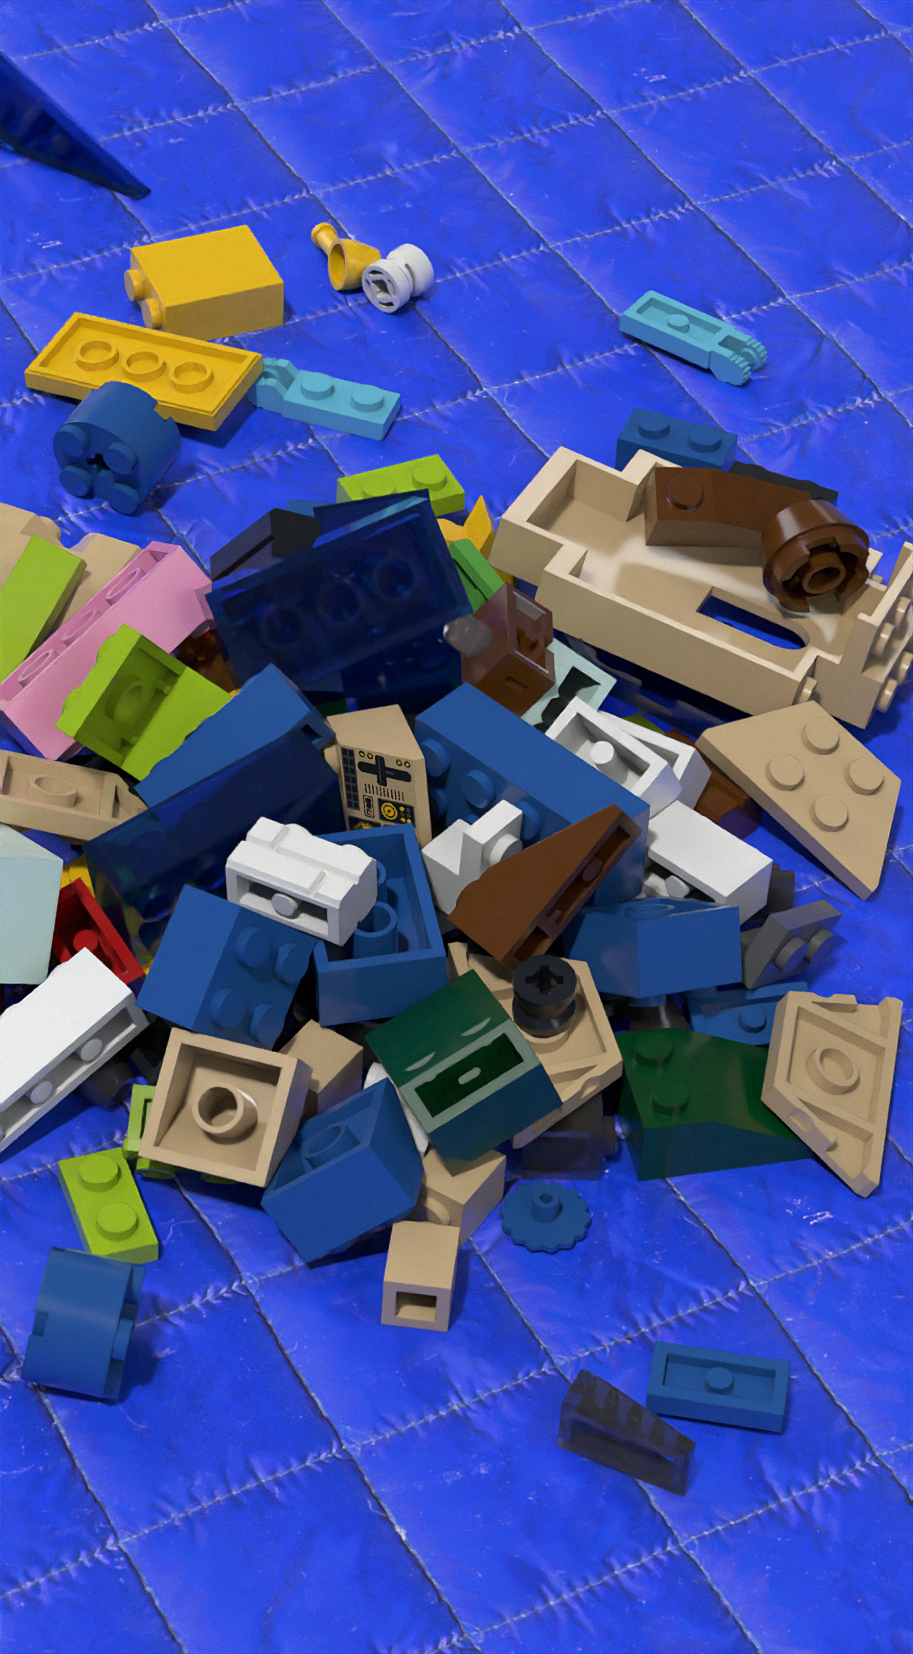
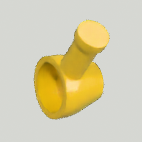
[311,222,381,290]

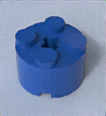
[53,381,182,514]
[21,1246,147,1400]

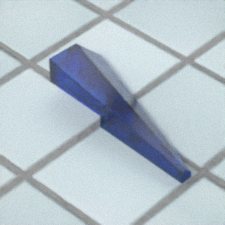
[0,50,152,201]

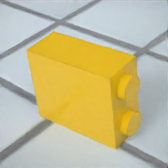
[124,225,284,341]

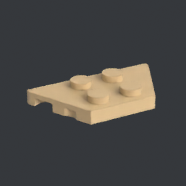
[694,700,901,901]
[0,749,168,856]
[448,942,623,1149]
[761,991,903,1198]

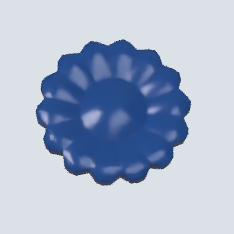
[499,1181,590,1253]

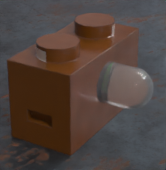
[443,582,556,718]

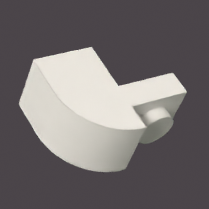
[420,799,523,915]

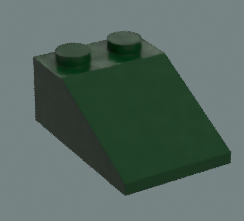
[607,1027,819,1181]

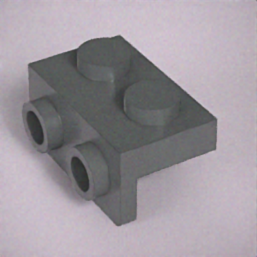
[734,900,843,990]

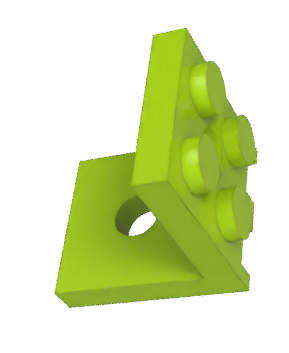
[54,622,233,781]

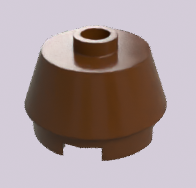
[761,500,870,613]

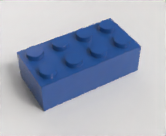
[415,682,651,907]

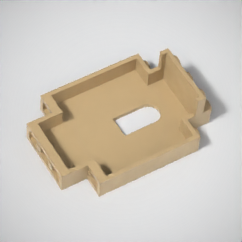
[488,446,913,729]

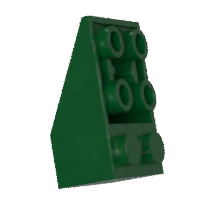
[364,969,564,1175]

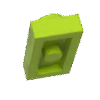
[58,1147,158,1264]

